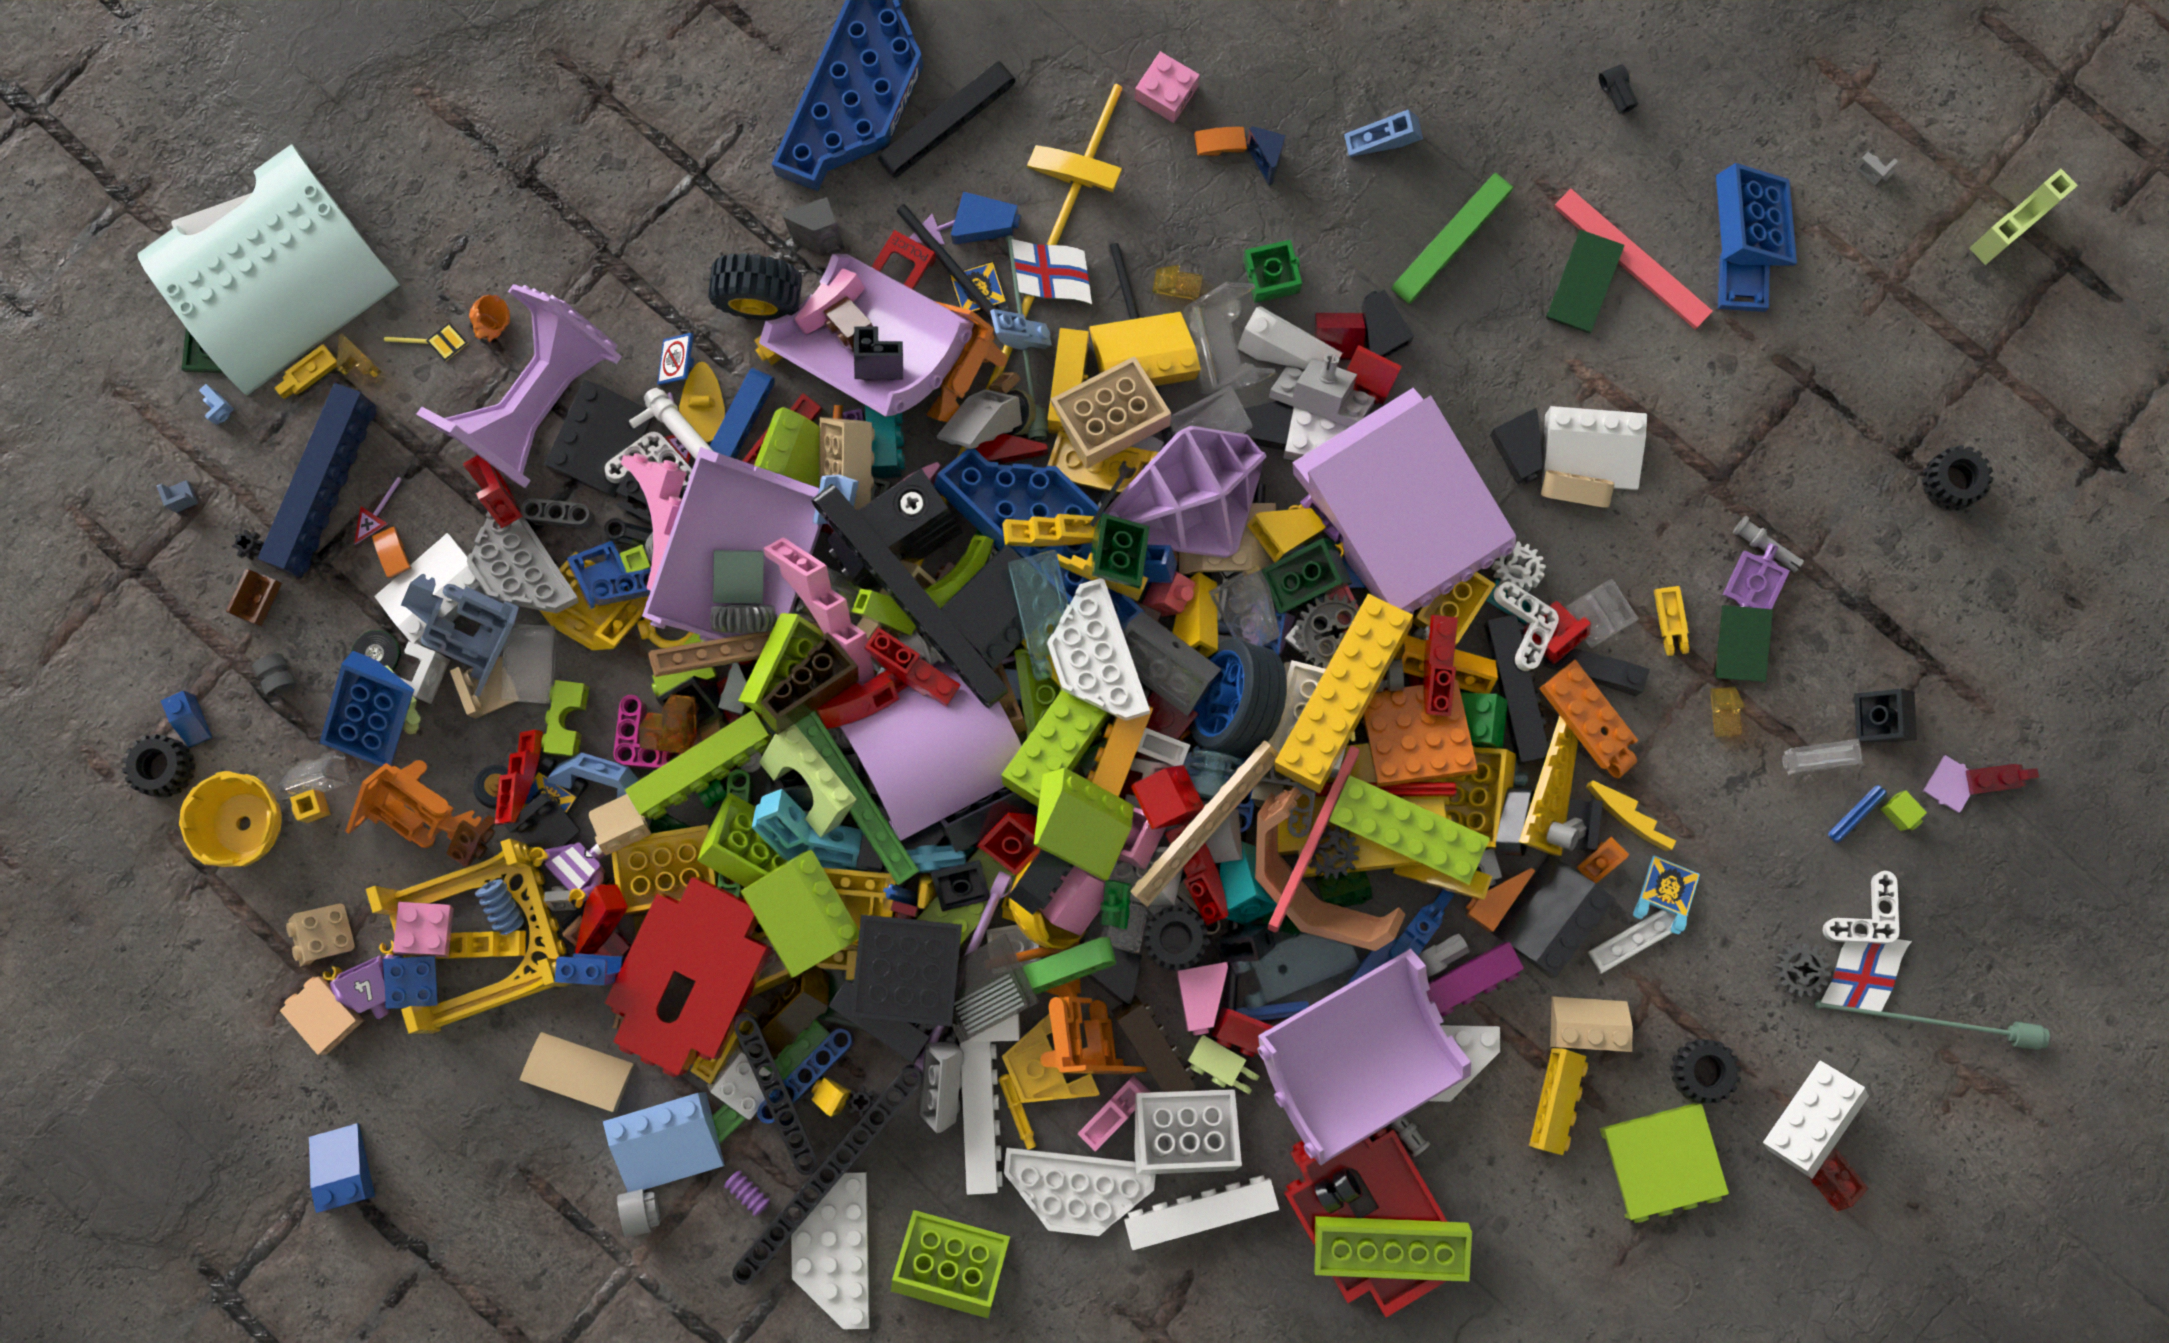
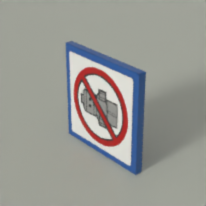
[657,333,694,385]

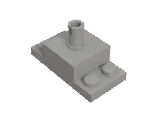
[1269,354,1375,427]

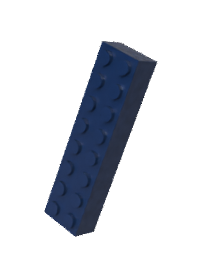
[257,383,376,578]

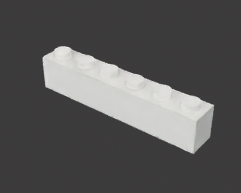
[960,1040,1003,1195]
[1124,1175,1279,1250]

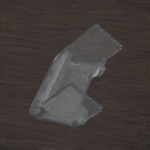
[1182,282,1276,395]

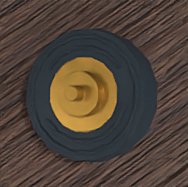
[473,765,508,809]

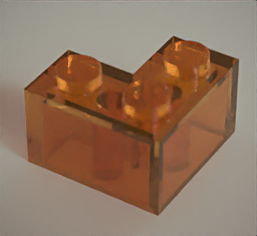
[639,694,696,754]

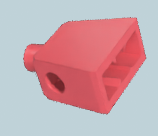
[1142,571,1195,617]

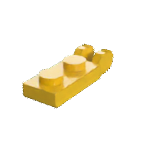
[1654,586,1689,656]

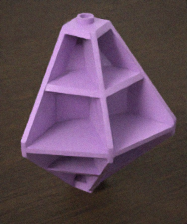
[1104,426,1266,558]

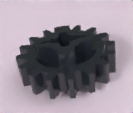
[1308,825,1360,880]

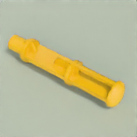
[998,1074,1036,1150]

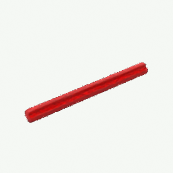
[1315,782,1456,797]

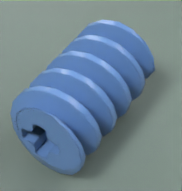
[475,879,524,935]

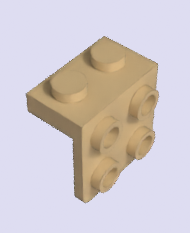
[589,794,651,855]
[286,904,355,967]

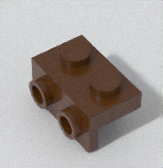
[226,569,282,627]
[446,815,495,867]

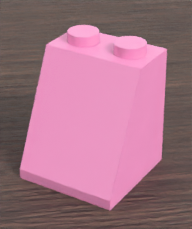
[1038,866,1111,936]
[1176,962,1228,1035]

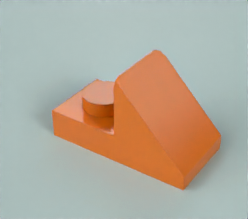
[1576,837,1629,883]

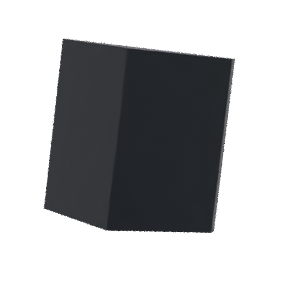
[656,676,724,735]
[931,860,990,912]

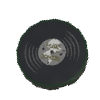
[351,630,401,671]

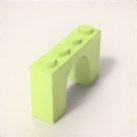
[1969,169,2078,265]
[759,724,857,838]

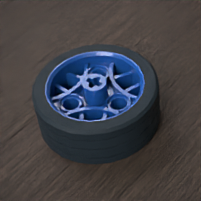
[1189,638,1287,758]

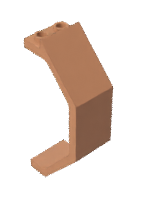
[1255,787,1406,951]

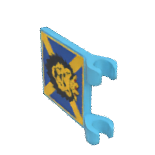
[1633,855,1700,935]

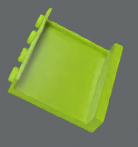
[1599,1103,1729,1223]

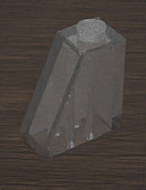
[1782,739,1863,775]

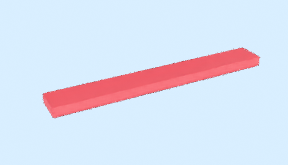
[1554,188,1713,330]
[1268,745,1360,933]

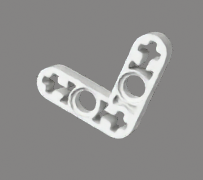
[605,432,692,488]
[1494,582,1559,671]
[1823,871,1899,944]

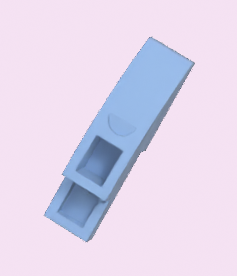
[990,309,1052,350]

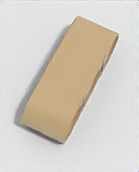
[1541,470,1615,507]

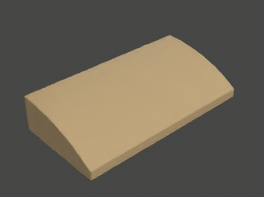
[520,1032,634,1112]

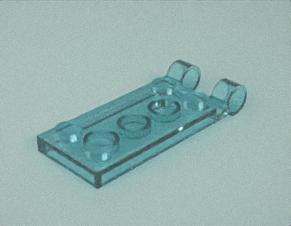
[1008,550,1069,681]
[1230,933,1360,1010]

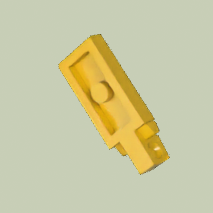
[275,344,340,399]

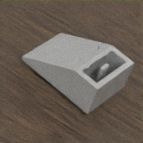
[937,389,1022,449]

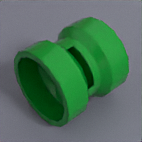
[698,778,727,809]

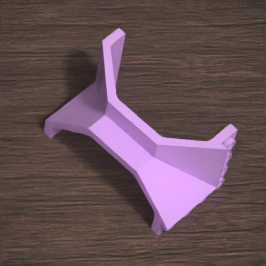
[416,284,622,488]

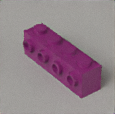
[1426,942,1524,1017]

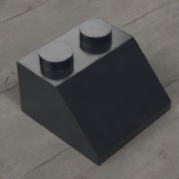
[1854,688,1917,742]

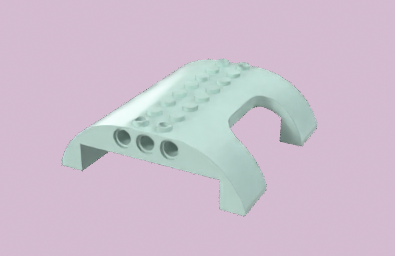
[137,144,400,396]

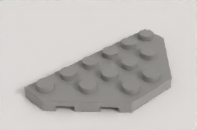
[466,512,579,613]

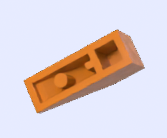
[1465,868,1535,932]

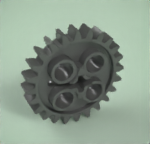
[1294,594,1360,669]

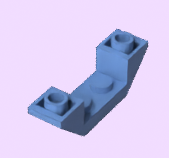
[547,753,639,798]

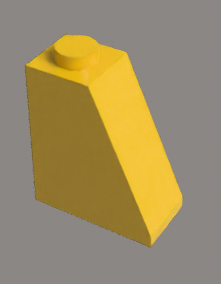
[1247,508,1326,562]

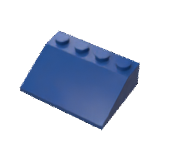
[1716,163,1797,266]
[319,651,415,767]

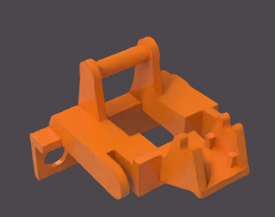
[927,301,1007,422]
[345,760,481,848]
[1040,978,1147,1074]

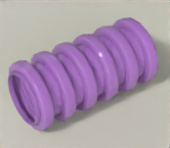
[724,1171,770,1217]

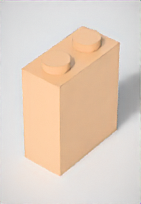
[280,976,364,1055]

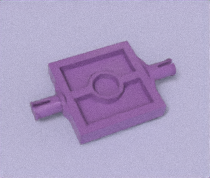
[1722,543,1790,609]

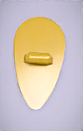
[679,362,725,443]

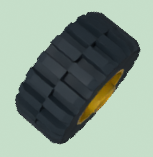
[708,253,802,321]

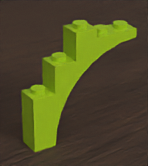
[851,535,994,636]

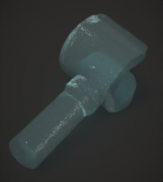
[1513,752,1528,786]

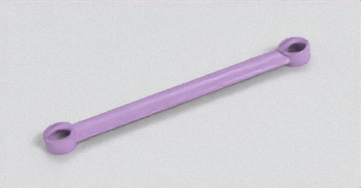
[910,871,1013,1079]

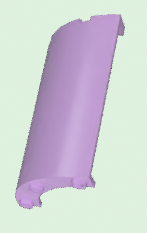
[759,254,974,416]
[642,447,822,660]
[1257,949,1471,1165]

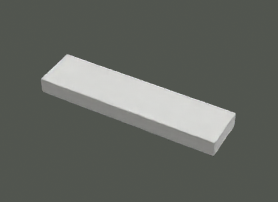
[1587,909,1687,974]

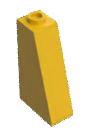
[1173,572,1218,658]

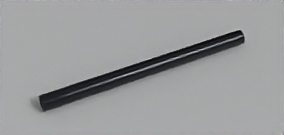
[896,204,997,322]

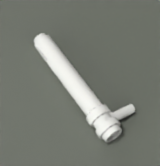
[629,388,713,460]

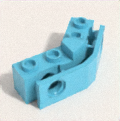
[752,789,862,869]

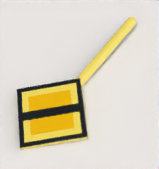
[384,322,469,362]

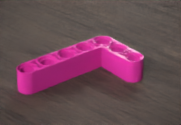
[614,695,736,775]

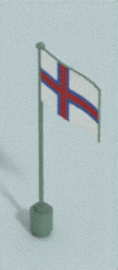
[1005,235,1092,441]
[1815,933,2050,1050]

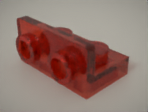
[1809,1148,1869,1211]

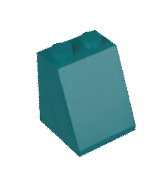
[1220,841,1278,925]

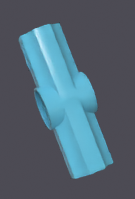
[906,845,966,873]

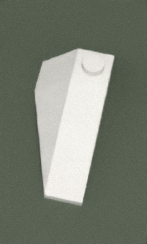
[1237,306,1342,369]

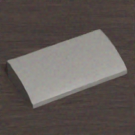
[1157,809,1243,863]

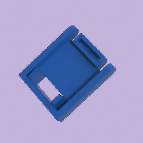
[1718,253,1770,312]
[567,541,632,609]

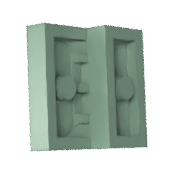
[713,550,764,604]

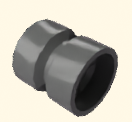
[252,653,296,698]
[1375,659,1404,693]

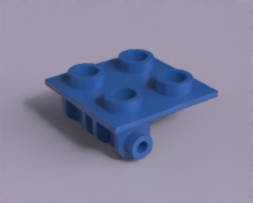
[383,955,438,1009]

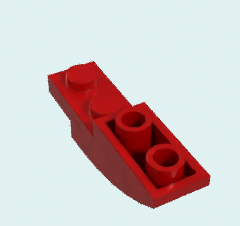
[1424,615,1458,717]
[864,627,961,707]
[816,670,908,729]
[1165,822,1228,925]

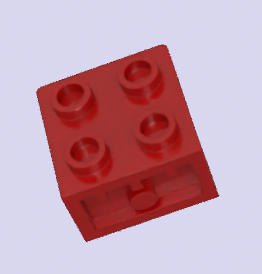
[1523,601,1591,664]

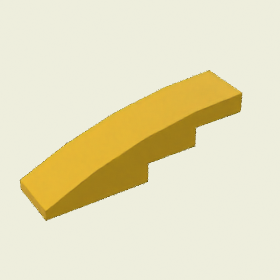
[1027,145,1122,192]
[1002,514,1101,547]
[1586,780,1676,852]
[1393,864,1492,900]
[435,931,526,959]

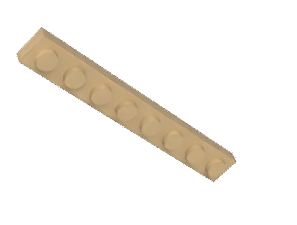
[1130,740,1279,907]

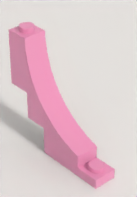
[763,537,875,686]

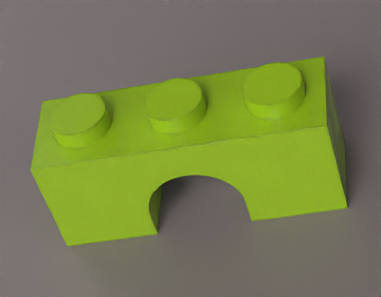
[541,680,590,757]

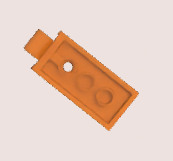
[1539,659,1638,778]

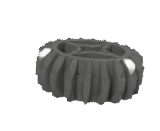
[710,604,777,633]

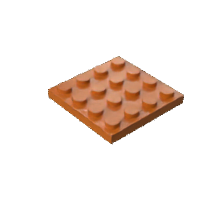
[1363,680,1478,787]

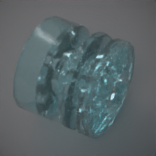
[1189,750,1243,800]

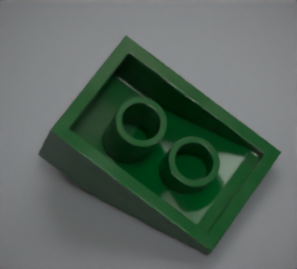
[1091,513,1150,589]
[1260,538,1352,614]

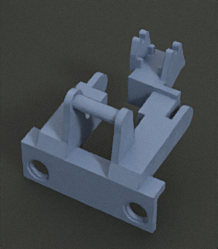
[400,574,519,697]

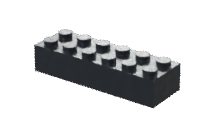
[938,762,1086,852]

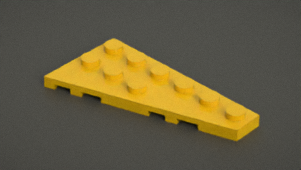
[1519,716,1578,856]

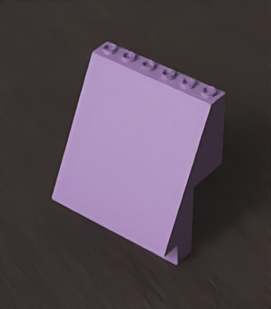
[1292,388,1516,614]

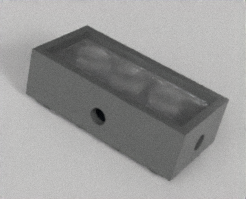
[1123,611,1221,716]

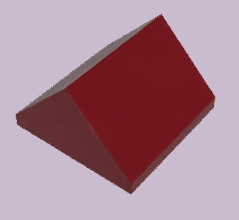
[1315,313,1365,360]

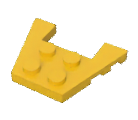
[1002,1014,1100,1103]

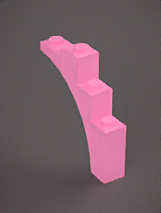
[621,453,686,591]

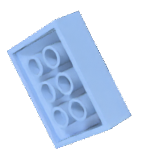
[603,1092,725,1192]

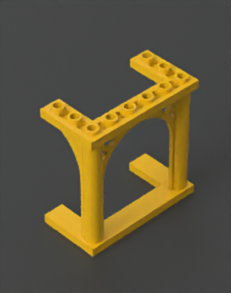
[366,839,573,1034]

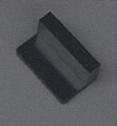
[1566,799,1603,852]

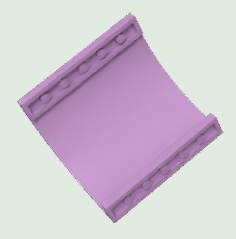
[839,661,1021,841]

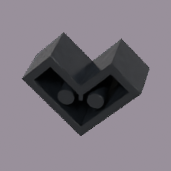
[854,326,903,380]

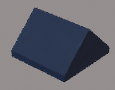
[1247,126,1285,186]

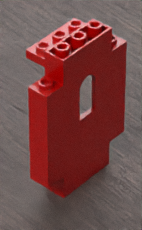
[605,877,773,1077]
[1283,1127,1448,1317]

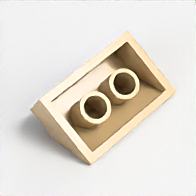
[1550,997,1633,1052]

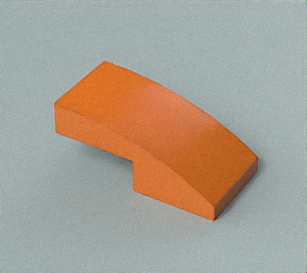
[1194,127,1247,156]
[372,526,412,578]

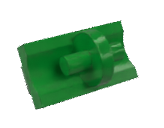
[1100,879,1132,929]

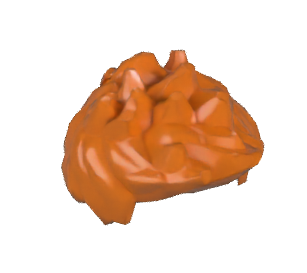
[469,294,510,342]

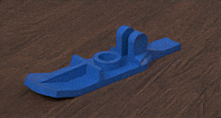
[1389,889,1454,960]

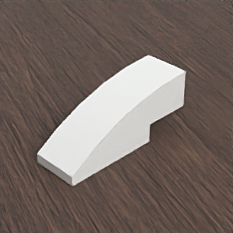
[1137,728,1190,766]

